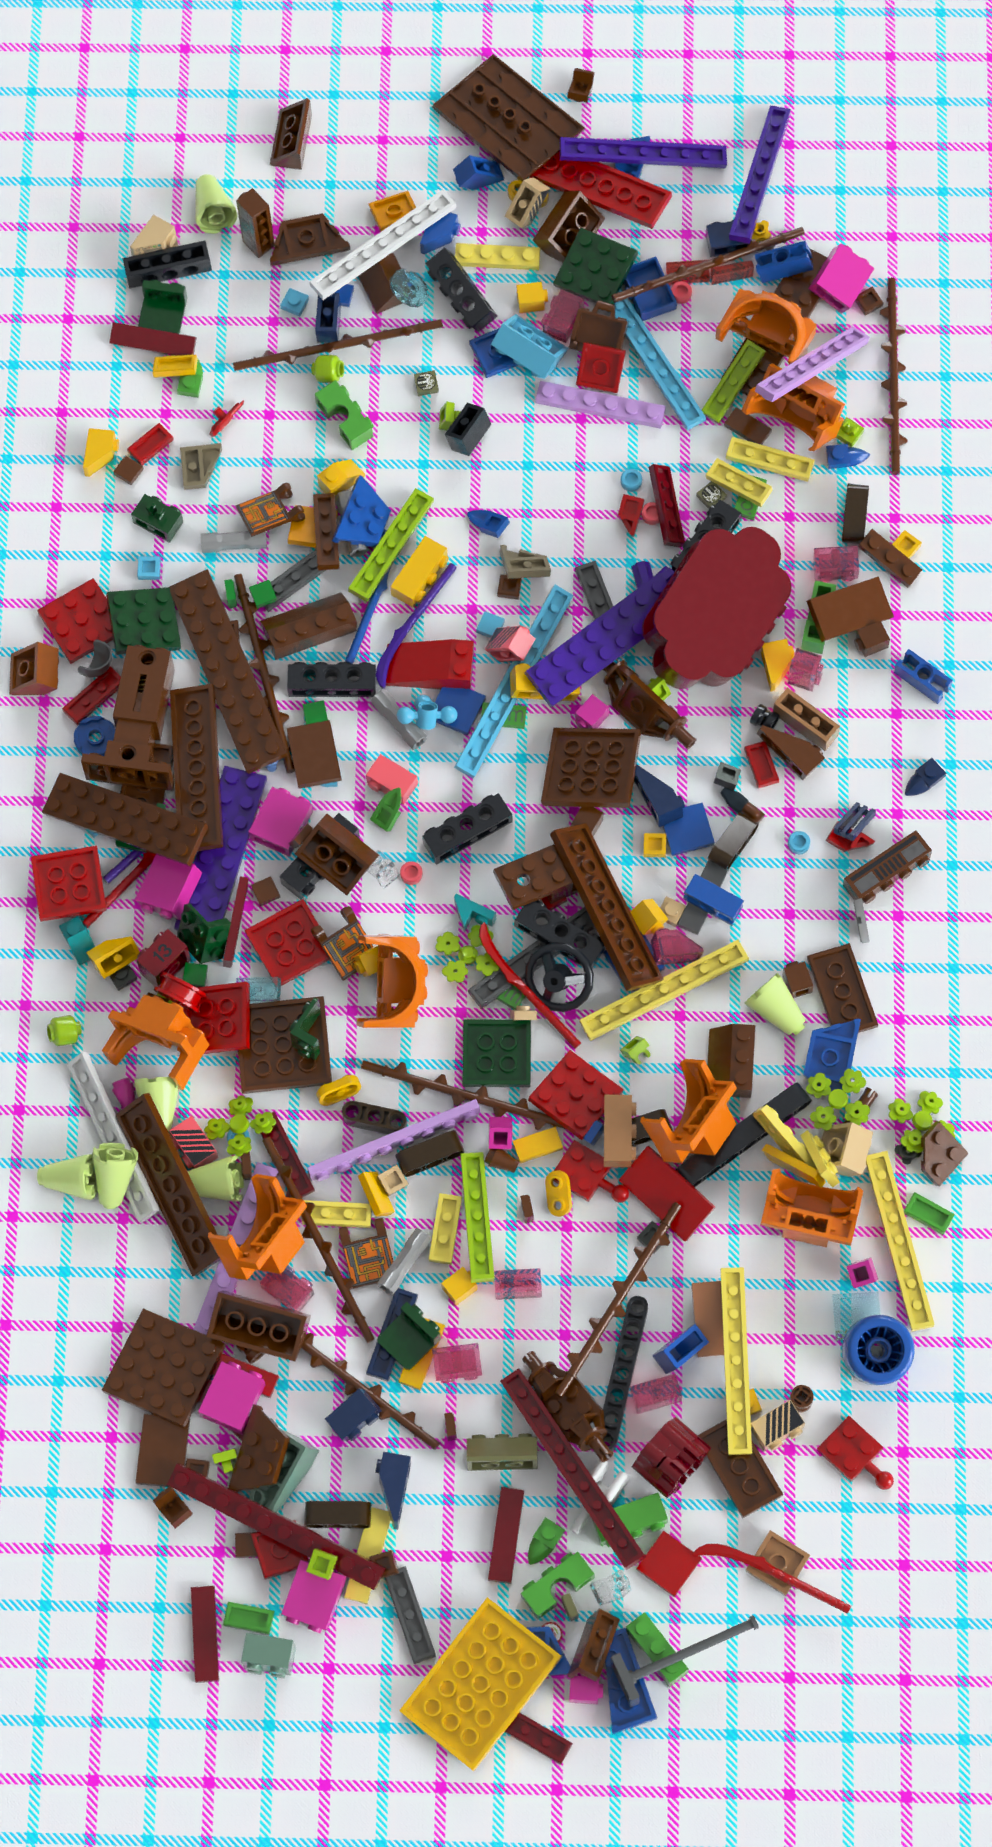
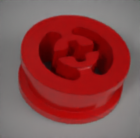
[153,972,207,1013]

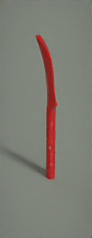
[82,852,156,928]
[479,922,581,1049]
[692,1544,851,1614]

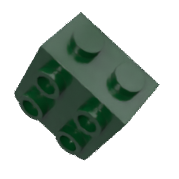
[138,280,187,334]
[177,903,231,964]
[289,997,321,1060]
[377,1302,441,1370]

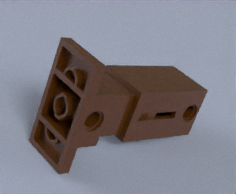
[81,645,175,791]

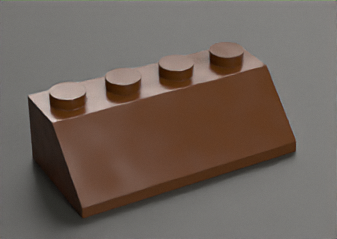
[260,592,357,660]
[206,1291,311,1362]

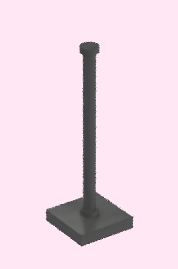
[611,1615,759,1708]

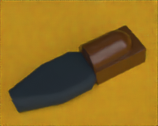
[720,788,765,823]

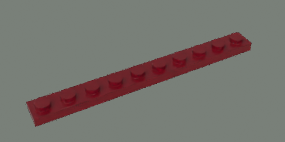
[500,1368,646,1571]
[167,1463,385,1590]

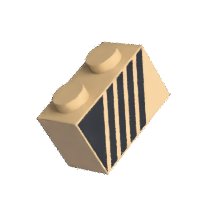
[504,177,550,228]
[751,1400,805,1452]

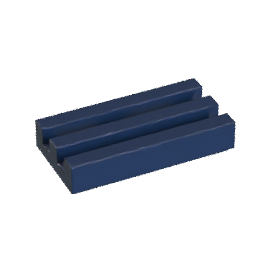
[834,802,876,841]

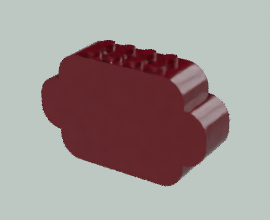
[642,527,791,689]

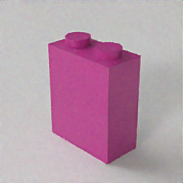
[808,243,874,313]
[249,787,313,857]
[135,855,202,920]
[198,1361,265,1435]
[281,1560,347,1633]

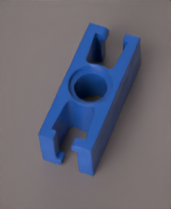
[755,240,813,283]
[894,649,953,704]
[683,874,744,926]

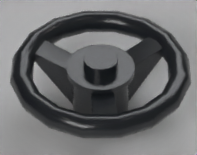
[525,942,594,1012]

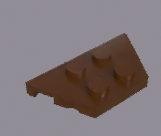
[270,213,351,266]
[228,1404,290,1492]

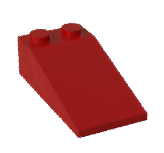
[386,639,474,689]

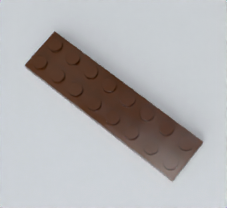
[721,248,827,396]
[170,684,223,851]
[42,773,209,866]
[550,823,664,991]
[115,1093,221,1276]

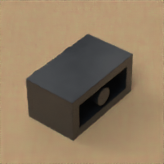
[445,402,491,456]

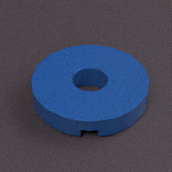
[74,716,116,756]

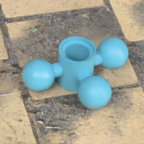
[396,695,457,730]

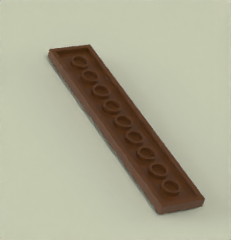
[169,569,288,774]

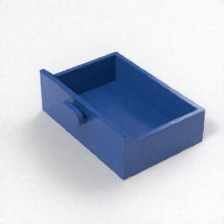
[624,257,677,321]

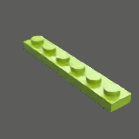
[348,488,434,602]
[460,1152,494,1283]

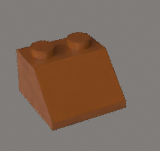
[9,642,59,695]

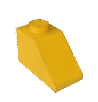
[83,428,119,477]
[317,459,365,496]
[760,639,795,692]
[86,936,140,979]

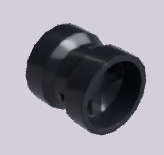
[750,704,780,729]

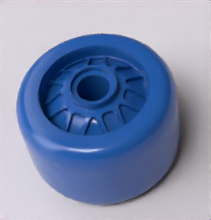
[842,1315,915,1386]

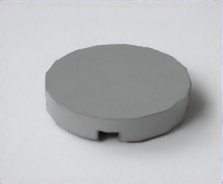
[853,898,870,943]

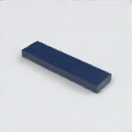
[366,1288,418,1382]

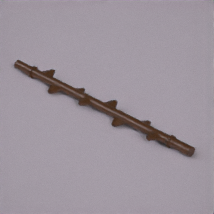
[612,227,805,303]
[879,278,908,475]
[233,319,443,371]
[234,574,295,773]
[361,1060,567,1130]
[262,1137,375,1343]
[555,1202,681,1398]
[301,1333,440,1450]

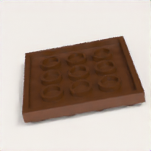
[541,728,641,808]
[238,996,332,1094]
[102,1308,226,1428]

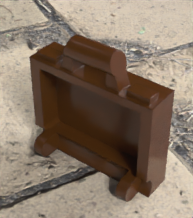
[568,300,629,352]

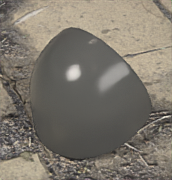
[77,640,112,678]

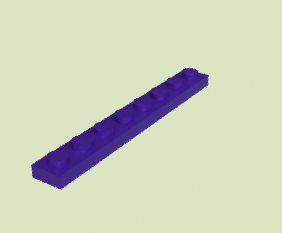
[729,105,791,244]
[559,137,727,168]

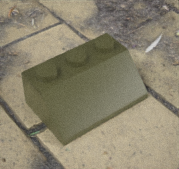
[467,1433,538,1471]

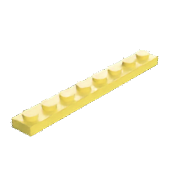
[579,940,749,1041]
[866,1151,935,1332]
[720,1267,752,1455]

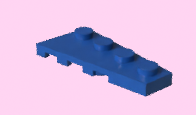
[605,1628,657,1735]

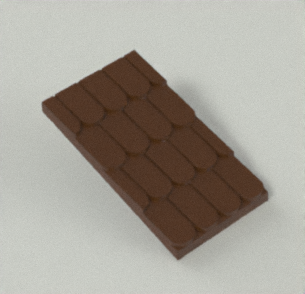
[432,54,585,182]

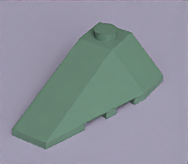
[249,1428,320,1513]

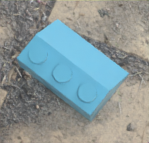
[491,314,569,379]

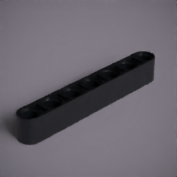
[676,1082,812,1187]
[603,1296,648,1452]

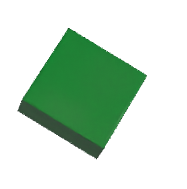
[224,579,237,609]
[249,580,277,609]
[302,700,328,724]
[183,962,208,987]

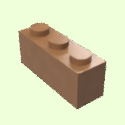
[773,687,840,751]
[604,1095,636,1167]

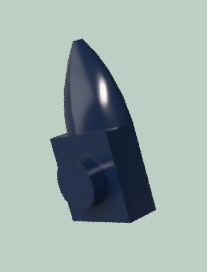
[905,758,947,796]

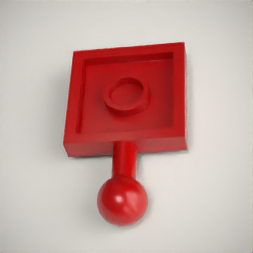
[553,1140,629,1203]
[817,1416,894,1490]

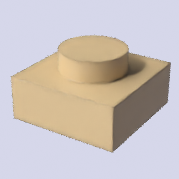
[660,896,686,927]
[510,1006,537,1020]
[377,1165,409,1197]

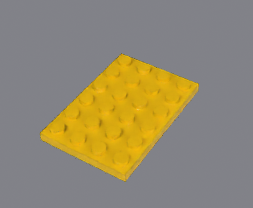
[399,1597,562,1771]

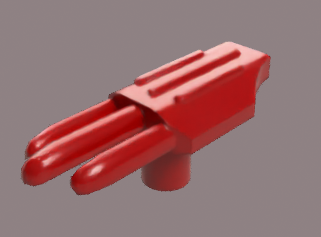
[209,400,244,437]

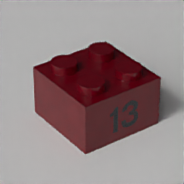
[136,929,191,987]

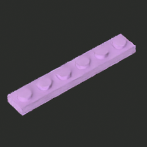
[535,381,666,429]

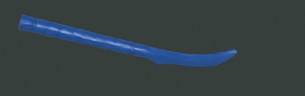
[345,529,391,664]

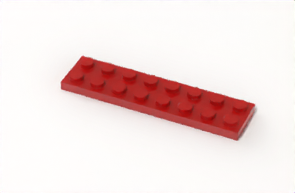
[529,152,672,229]

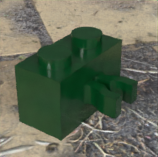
[131,494,183,543]

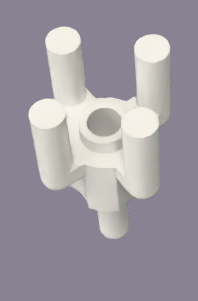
[570,1460,629,1535]

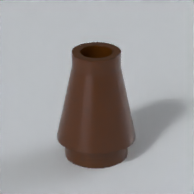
[484,1149,519,1173]

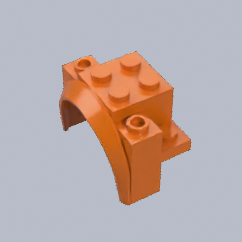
[715,288,817,365]
[742,363,845,451]
[356,934,428,1028]
[102,994,209,1090]
[640,1059,737,1163]
[761,1169,864,1248]
[208,1174,307,1280]

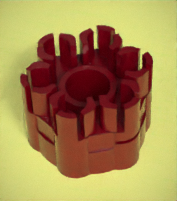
[632,1417,712,1498]

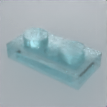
[236,977,281,1001]

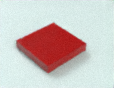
[576,342,626,393]
[251,1520,309,1580]
[636,1530,702,1597]

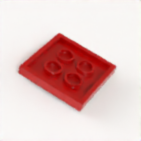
[37,578,113,664]
[31,845,107,922]
[244,899,329,988]
[183,981,250,1054]
[528,1050,624,1140]

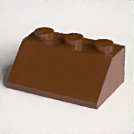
[533,191,605,263]
[295,814,379,896]
[707,1024,755,1098]

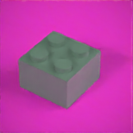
[241,1633,296,1678]

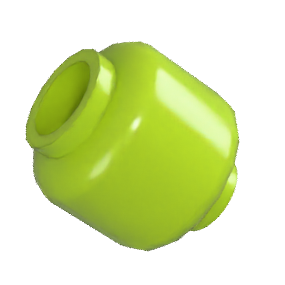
[311,355,344,383]
[47,1015,82,1046]

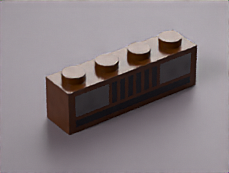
[236,188,275,258]
[843,830,932,904]

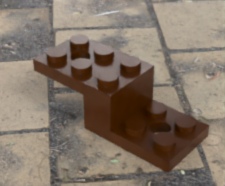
[493,844,578,910]

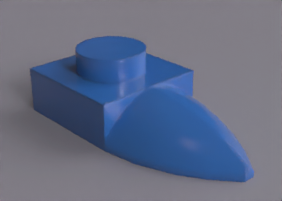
[826,444,870,469]
[467,510,510,538]

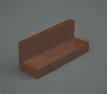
[567,1608,620,1681]

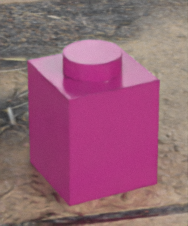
[575,694,609,728]
[488,1117,513,1149]
[846,1257,878,1288]
[569,1676,604,1704]

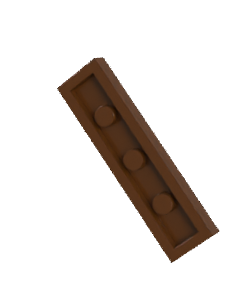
[313,493,340,570]

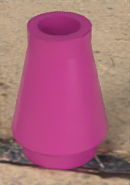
[112,1078,135,1109]

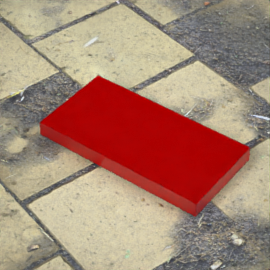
[619,1146,716,1241]

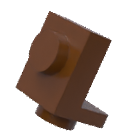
[567,68,595,103]
[153,1486,193,1529]

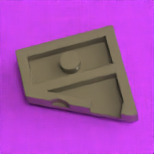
[180,443,222,490]
[499,545,551,579]

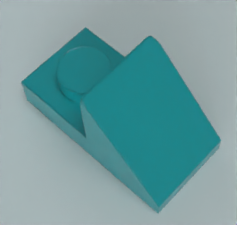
[454,894,496,932]
[59,916,95,966]

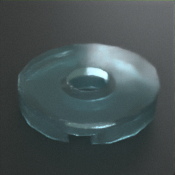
[390,269,429,308]

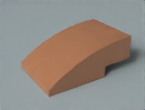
[691,1281,724,1357]

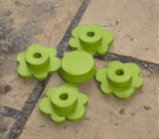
[435,925,499,983]
[806,1069,870,1131]
[888,1091,955,1153]
[204,1095,276,1157]

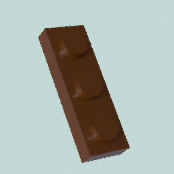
[857,529,922,588]

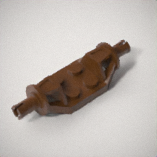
[603,660,697,750]
[522,1351,613,1462]

